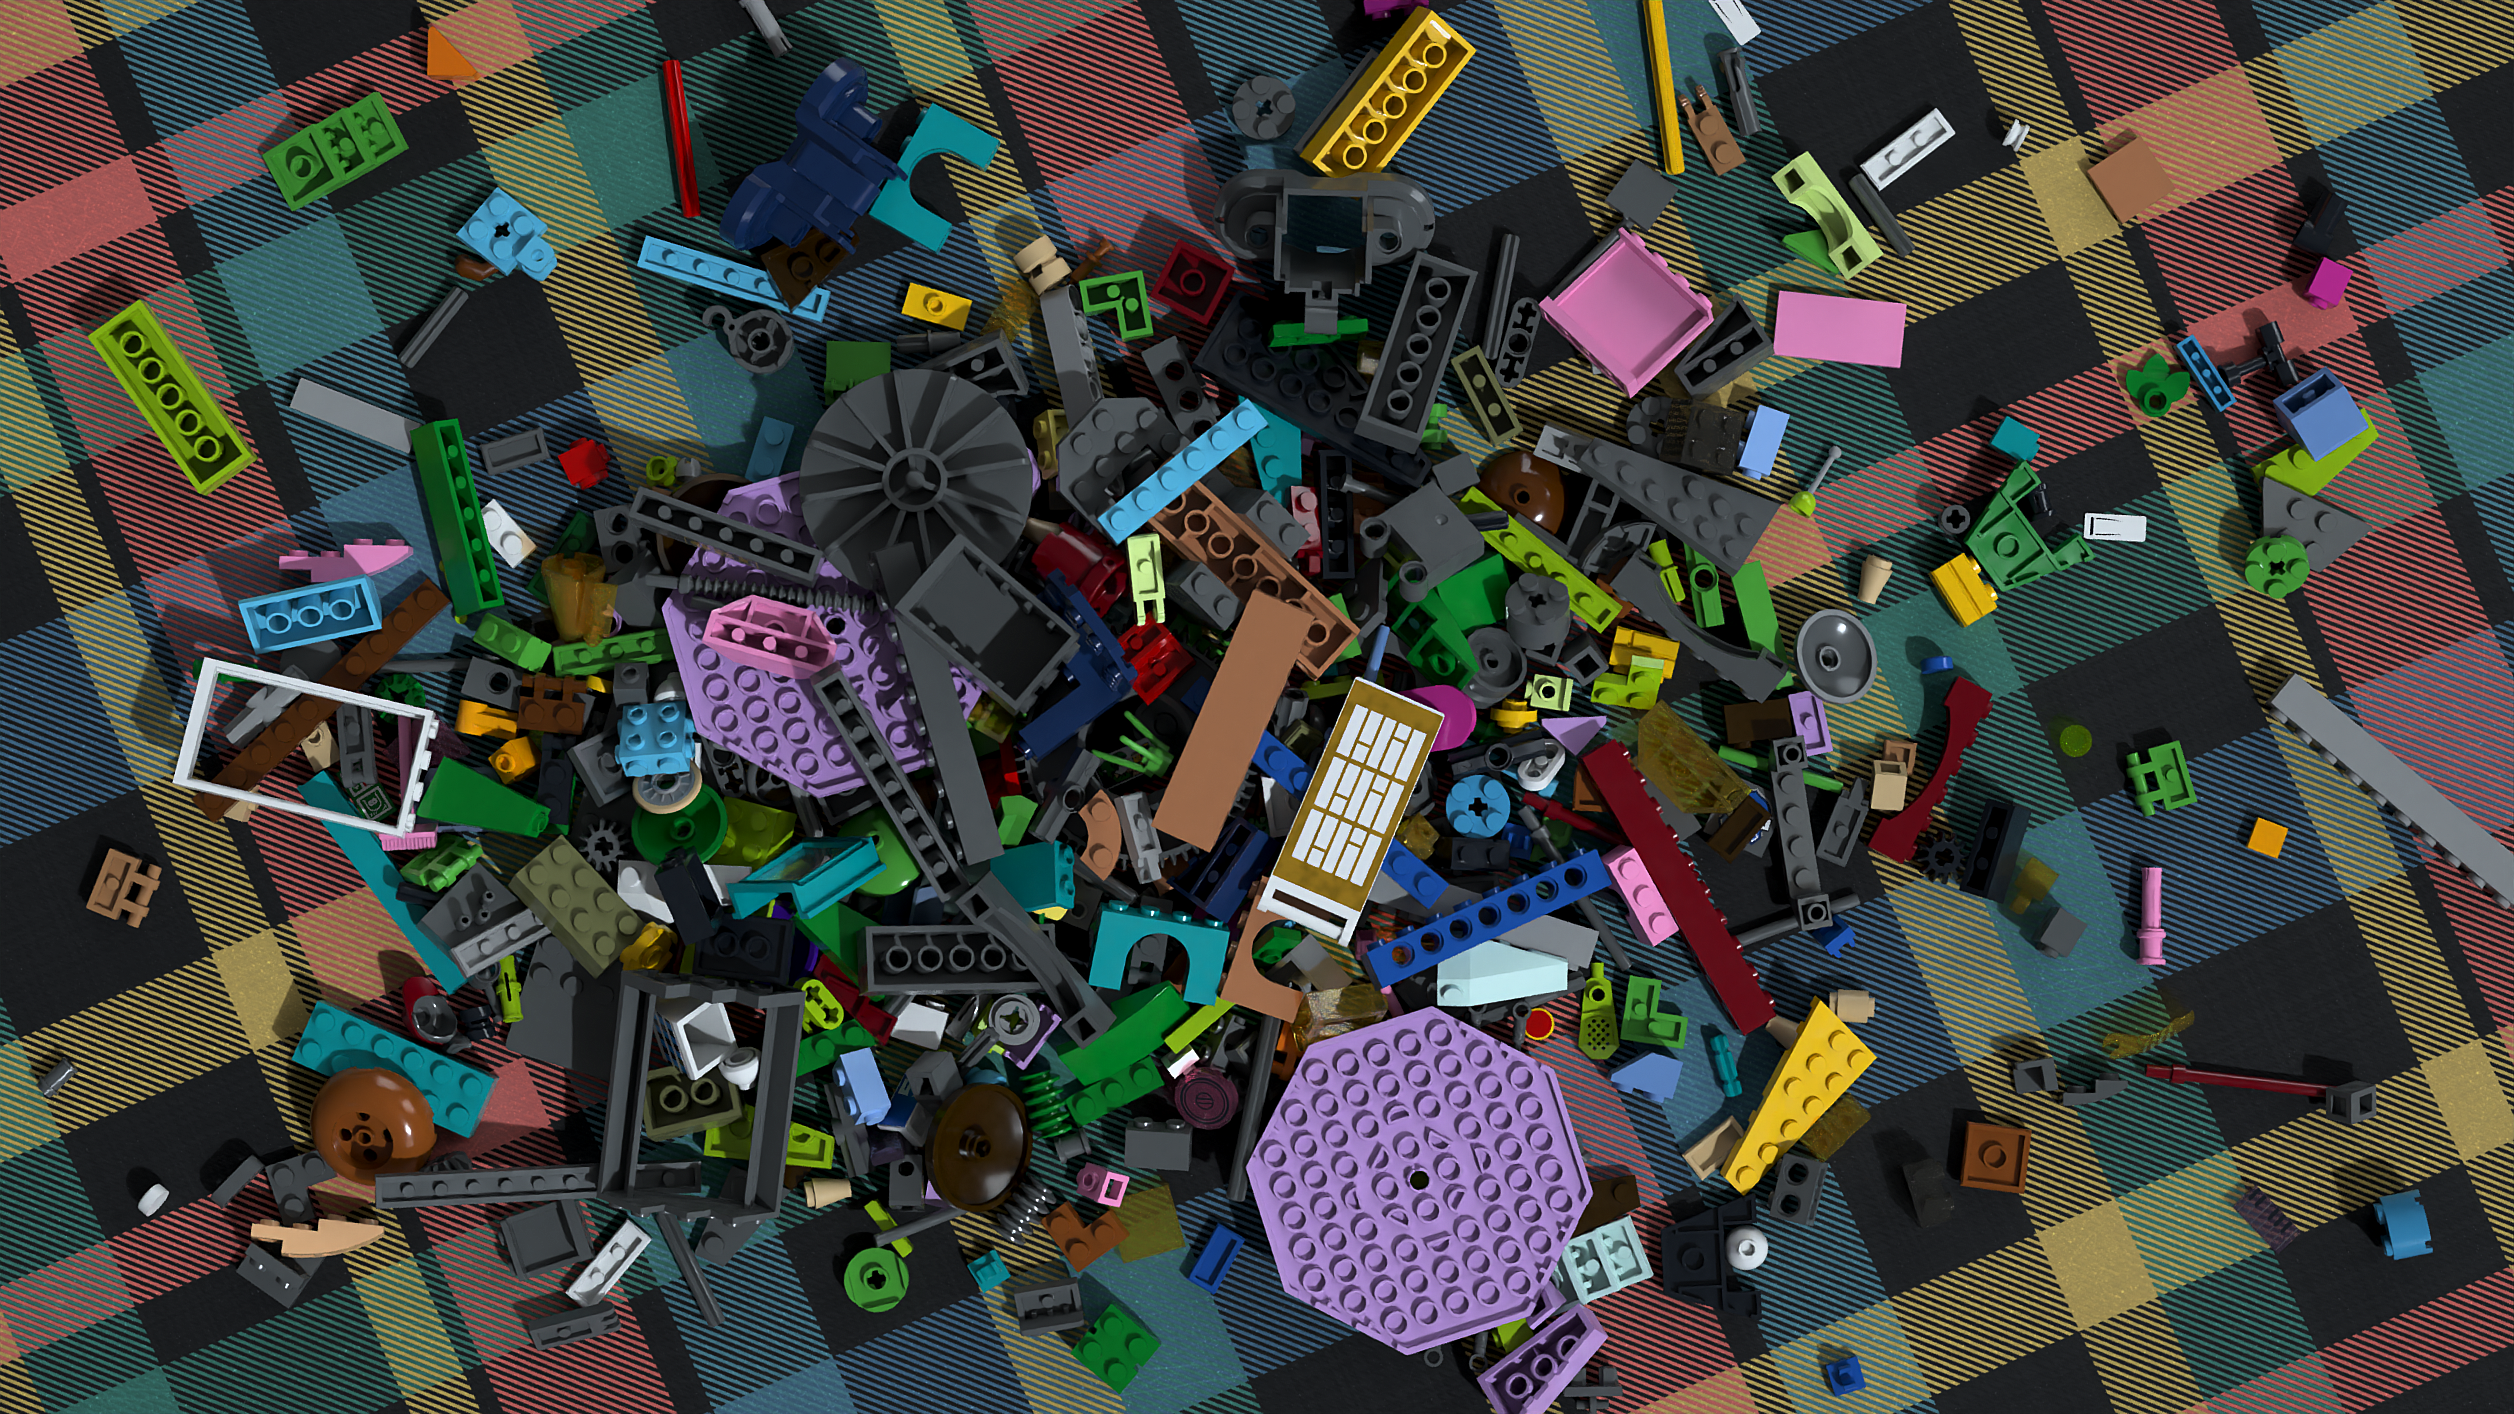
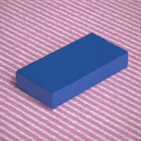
[1186,1222,1246,1295]

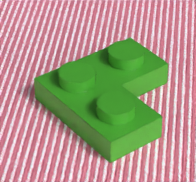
[1619,975,1689,1049]

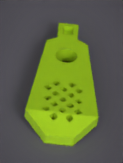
[1578,962,1620,1059]

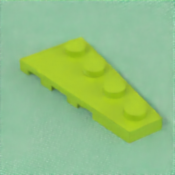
[2249,408,2379,498]
[703,1104,835,1169]

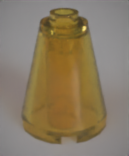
[541,552,606,644]

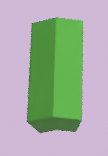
[993,795,1038,850]

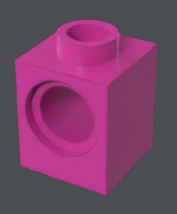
[2302,257,2353,310]

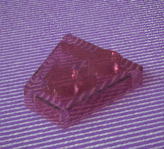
[382,707,473,770]

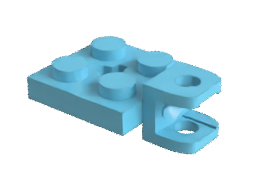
[456,187,558,281]

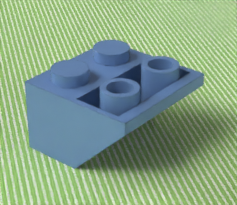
[2273,366,2369,462]
[1606,1050,1683,1103]

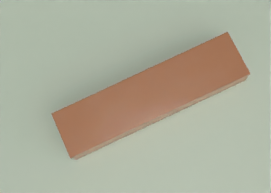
[1144,456,1361,682]
[1151,587,1316,852]

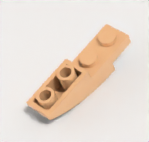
[251,1214,385,1258]

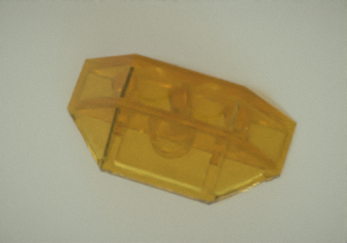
[1637,699,1753,813]

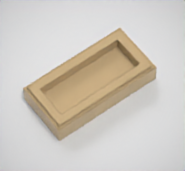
[1681,1115,1745,1180]

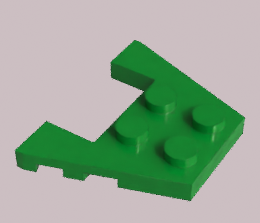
[1963,458,2096,592]

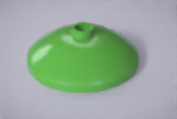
[832,805,922,897]

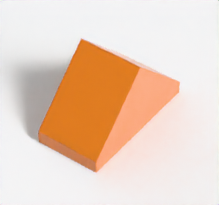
[427,26,481,81]

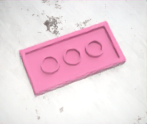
[1773,291,1907,369]

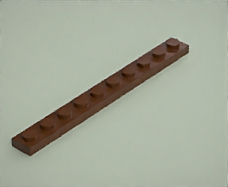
[191,578,451,824]

